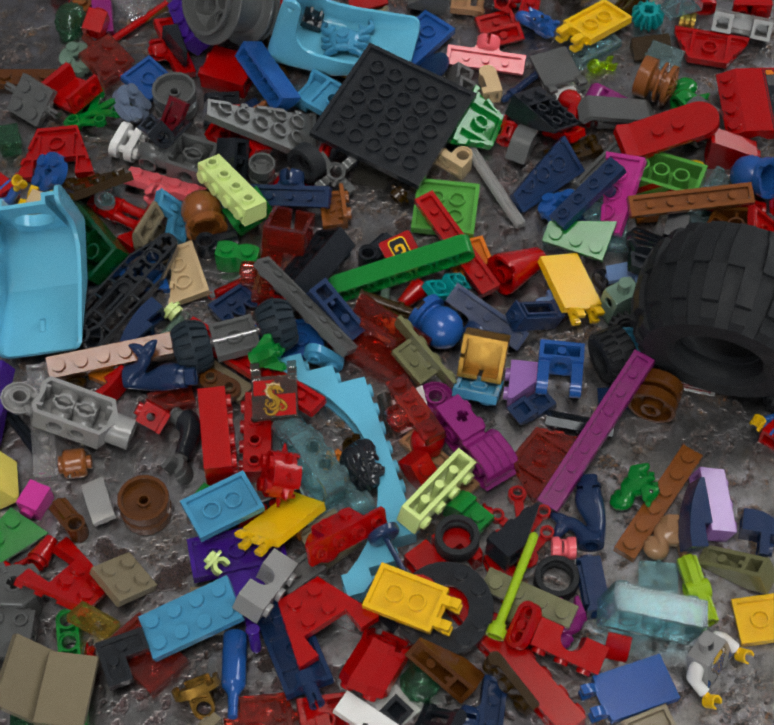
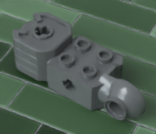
[0,562,45,671]

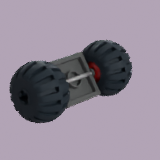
[170,298,299,375]

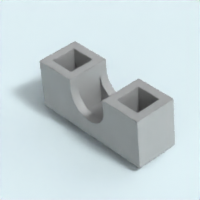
[711,8,774,42]
[232,548,298,624]

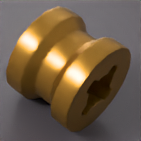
[678,11,697,28]

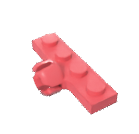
[446,33,526,76]
[123,166,207,205]

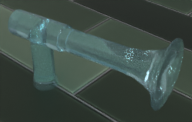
[94,169,116,211]

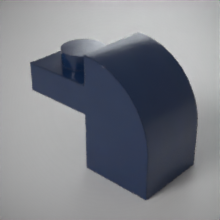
[738,508,774,558]

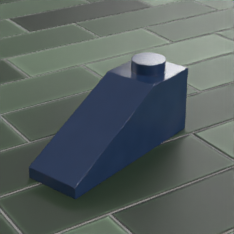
[306,277,367,341]

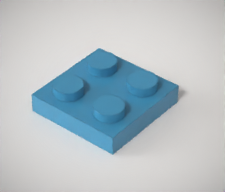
[452,376,504,406]

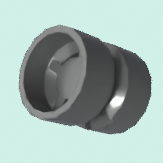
[248,152,275,185]

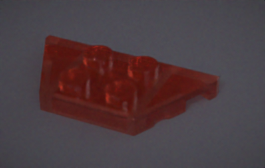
[514,427,579,503]

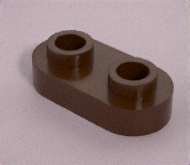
[199,369,241,402]

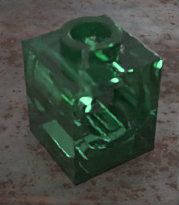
[0,123,23,157]

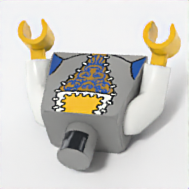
[686,630,754,710]

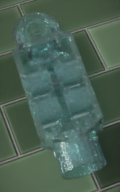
[272,411,375,515]

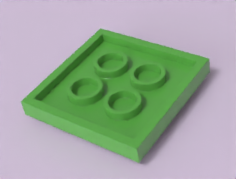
[411,178,480,238]

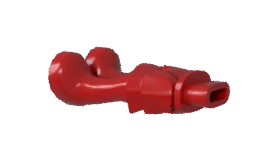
[87,193,151,231]

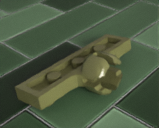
[484,567,579,630]

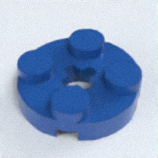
[31,152,68,192]
[538,189,574,222]

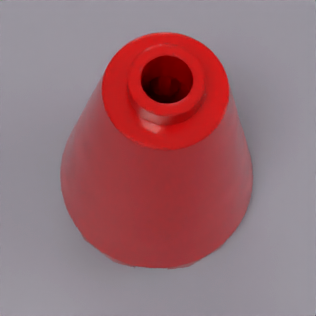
[486,247,546,295]

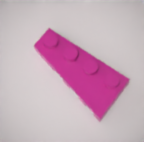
[600,151,647,237]

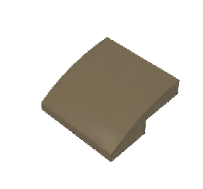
[132,201,166,257]

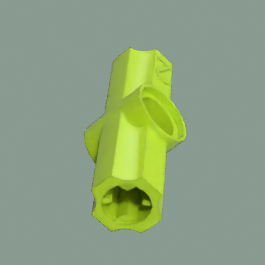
[676,554,719,628]

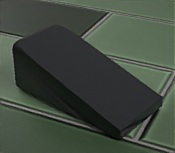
[162,24,188,66]

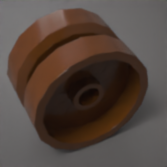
[628,368,684,423]
[117,475,172,535]

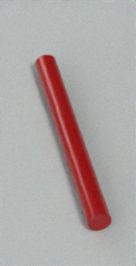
[105,0,169,47]

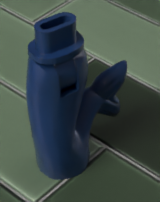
[122,339,198,391]
[550,474,606,552]

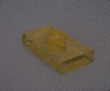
[66,601,120,641]

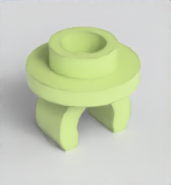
[203,550,230,576]

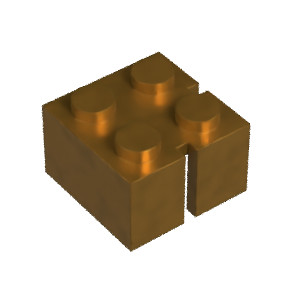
[457,327,511,385]

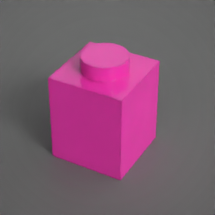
[16,479,54,521]

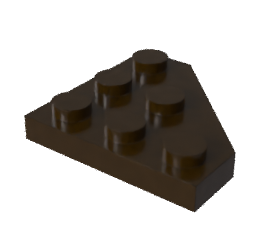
[61,168,134,201]

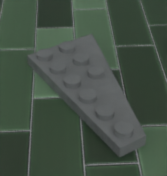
[203,99,316,162]

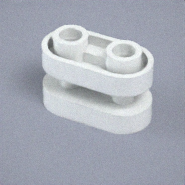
[108,121,149,163]

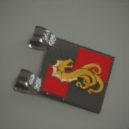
[250,360,299,422]

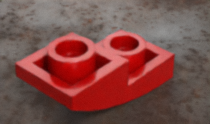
[95,364,126,401]

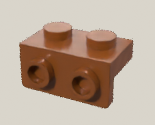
[320,183,352,229]

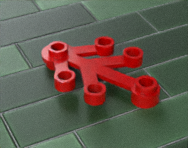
[492,485,554,569]

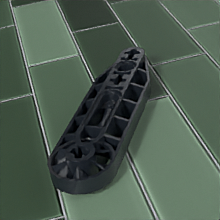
[64,233,178,353]

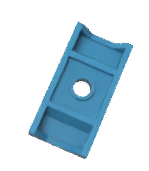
[294,68,341,116]

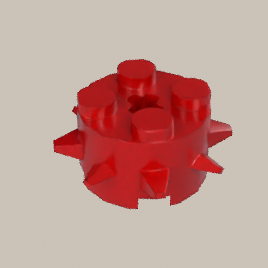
[256,443,302,507]

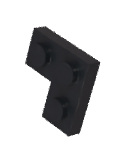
[95,627,150,691]

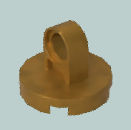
[171,672,221,720]

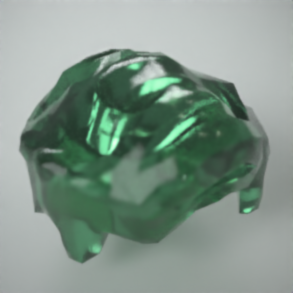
[54,1,86,42]
[400,660,441,706]

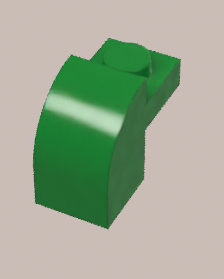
[443,490,494,534]

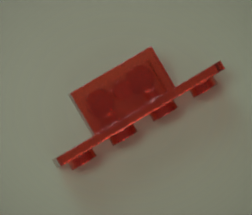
[353,293,432,349]

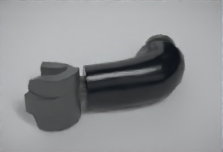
[161,407,201,485]

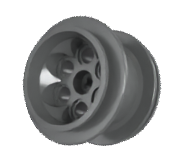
[182,0,280,46]

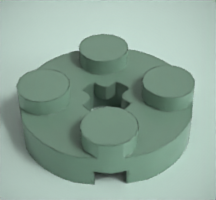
[59,41,99,78]

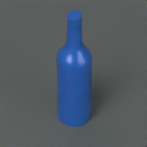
[221,629,247,720]

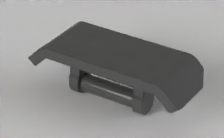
[577,95,654,129]

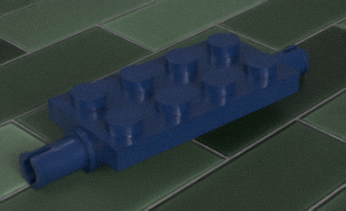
[257,598,334,710]

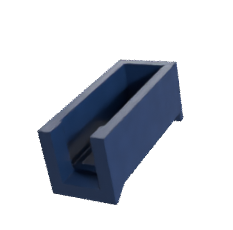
[505,299,565,331]
[575,554,611,620]

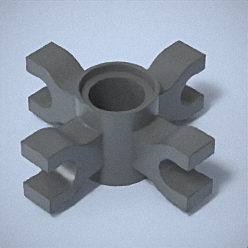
[314,151,357,196]

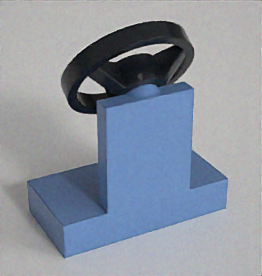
[591,262,639,292]

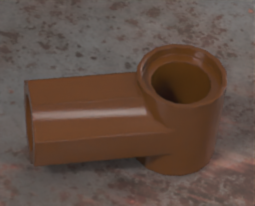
[49,497,89,543]

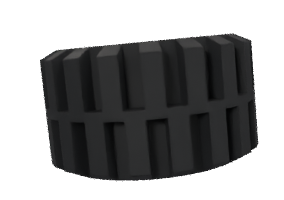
[588,324,636,386]

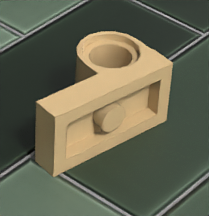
[435,146,473,180]

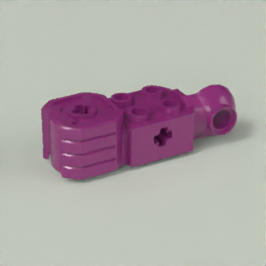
[423,382,518,491]

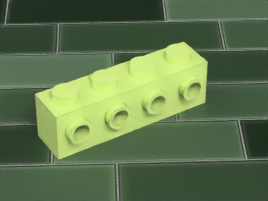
[197,154,267,226]
[397,448,477,535]

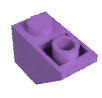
[503,359,538,409]

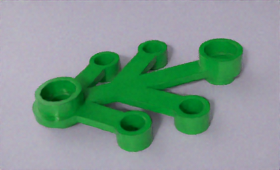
[64,88,131,131]

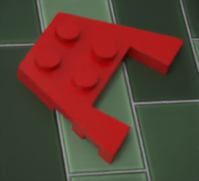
[15,125,95,182]
[13,537,107,615]
[278,576,379,671]

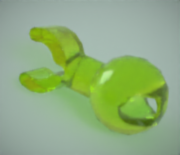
[587,56,618,74]

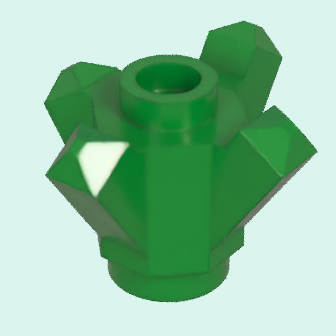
[248,333,287,372]

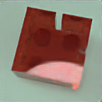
[262,205,315,256]

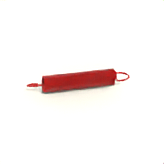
[208,273,258,300]

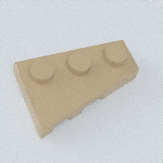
[168,240,211,305]

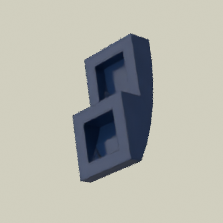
[506,392,557,426]

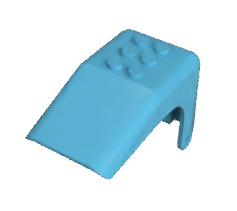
[267,0,420,76]
[0,184,88,359]

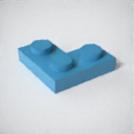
[154,188,187,245]

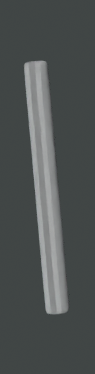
[460,145,525,229]

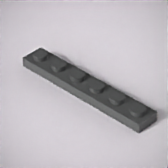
[253,256,358,357]

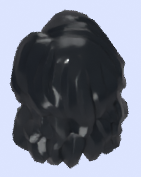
[339,438,385,494]

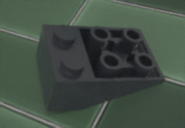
[505,86,581,134]

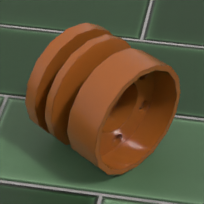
[632,55,680,106]

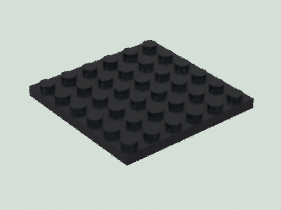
[309,43,477,190]

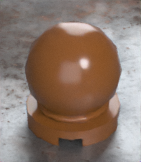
[181,190,228,241]

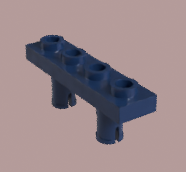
[549,156,626,231]

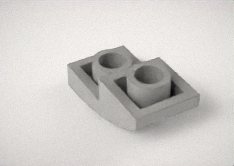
[81,476,117,527]

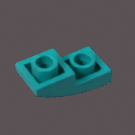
[421,272,471,301]

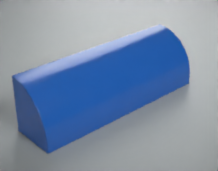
[235,41,301,111]

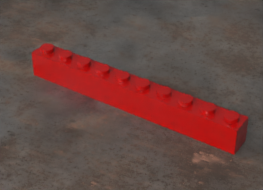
[404,539,586,725]

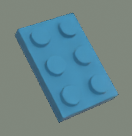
[180,470,265,542]

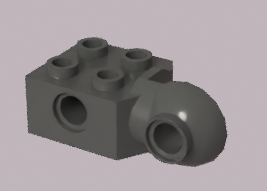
[137,132,217,188]

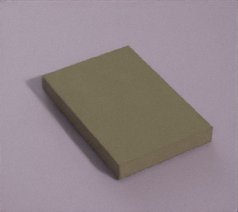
[0,634,54,724]
[33,651,100,725]

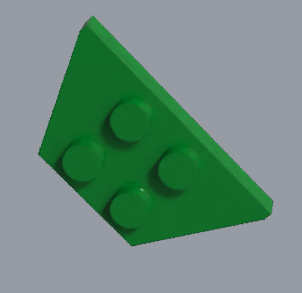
[450,85,504,150]

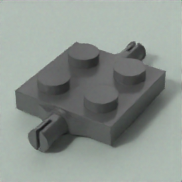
[4,73,61,128]

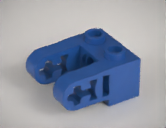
[535,339,585,398]

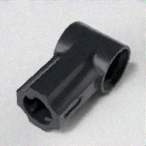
[196,229,239,259]
[358,232,392,267]

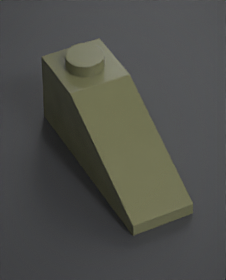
[698,545,774,594]

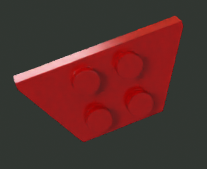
[674,25,750,69]

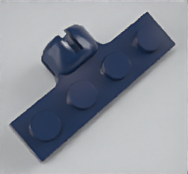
[250,168,332,209]
[445,283,529,351]
[460,674,507,725]

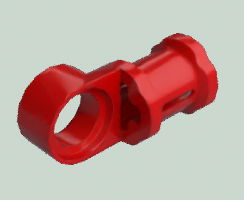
[496,114,518,148]

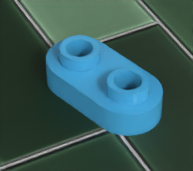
[303,343,345,373]

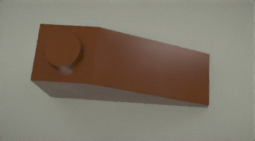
[405,637,485,704]

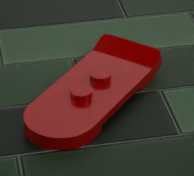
[613,101,720,159]

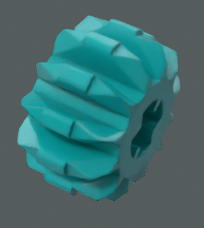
[631,0,665,33]

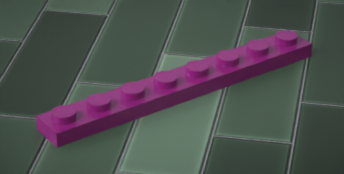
[537,350,655,512]

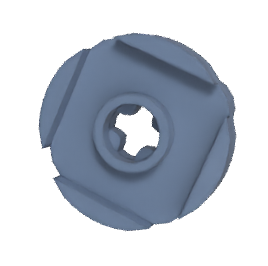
[112,83,152,124]

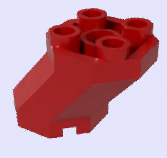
[339,627,412,702]

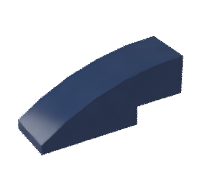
[120,297,165,342]
[678,477,713,552]

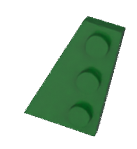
[0,507,48,563]

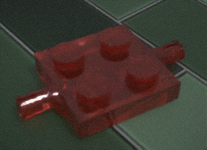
[78,33,135,85]
[223,692,299,725]

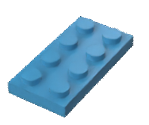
[138,575,245,662]

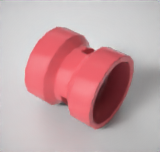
[551,537,577,560]

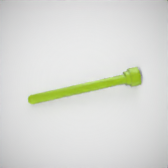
[485,532,538,641]

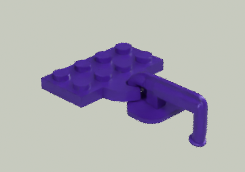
[186,528,287,654]

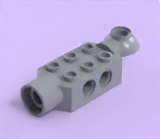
[0,376,137,450]

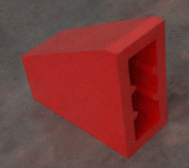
[704,128,761,170]

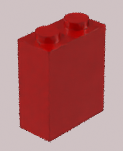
[198,45,253,99]

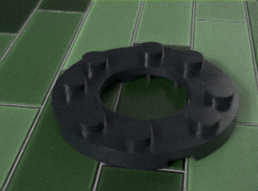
[398,562,494,656]

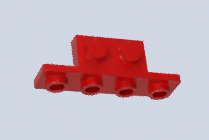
[306,506,387,567]

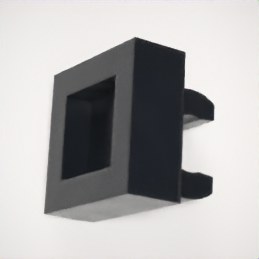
[300,6,324,33]

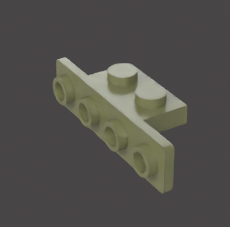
[391,315,457,390]

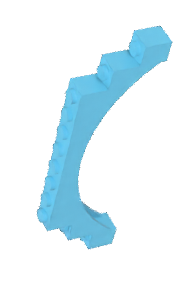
[281,353,420,601]

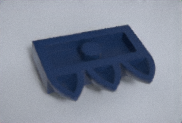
[207,282,258,322]

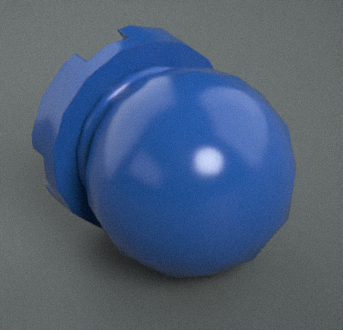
[729,155,774,199]
[408,294,464,349]

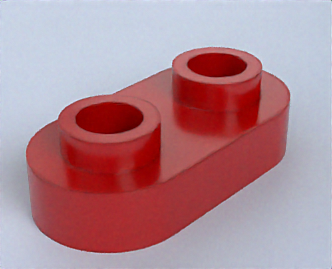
[506,601,542,650]

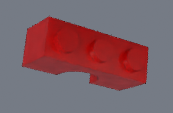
[529,617,609,677]

